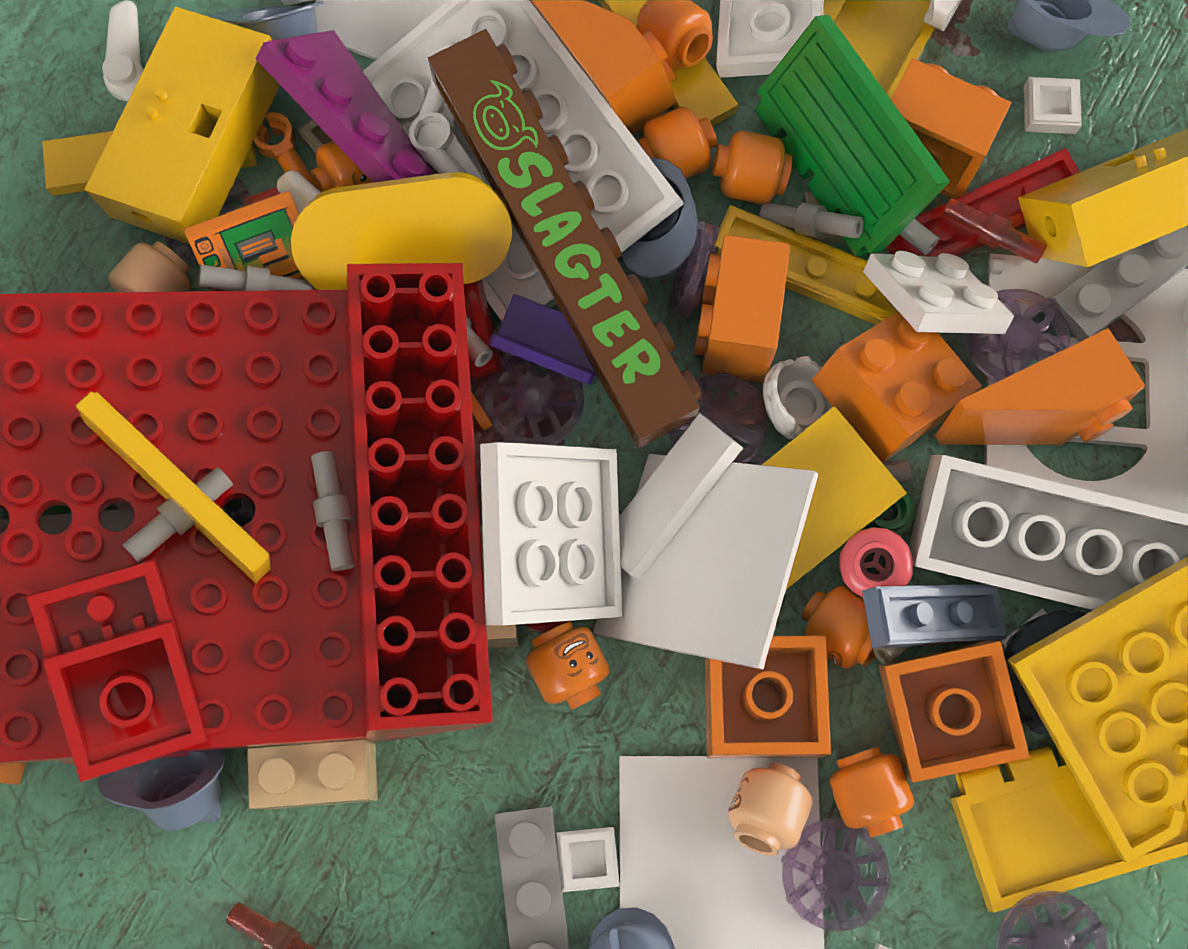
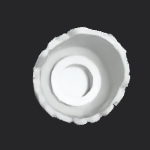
[763,356,832,440]

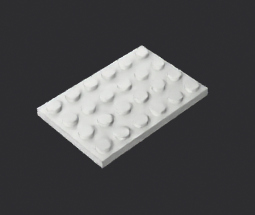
[363,0,684,322]

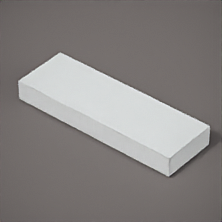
[619,413,743,580]

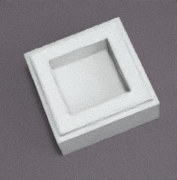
[1024,77,1082,134]
[556,827,620,892]

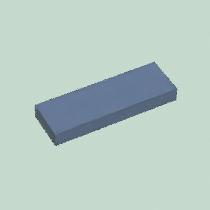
[862,584,1007,649]

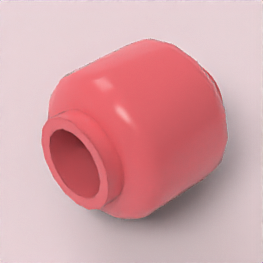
[839,527,914,598]

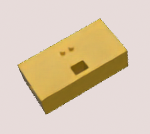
[84,6,280,244]
[1018,128,1188,267]

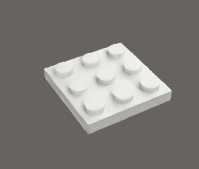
[480,442,623,625]

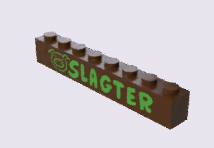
[428,29,702,449]

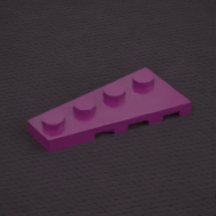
[255,30,434,183]

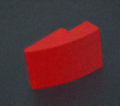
[27,558,207,782]

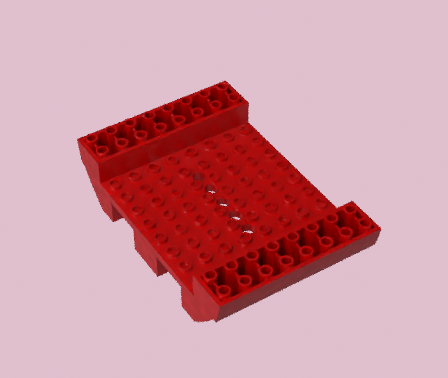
[0,263,493,765]

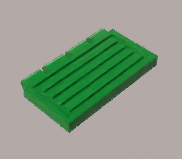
[755,15,950,257]

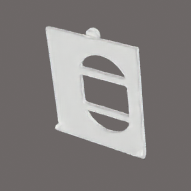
[984,254,1188,514]

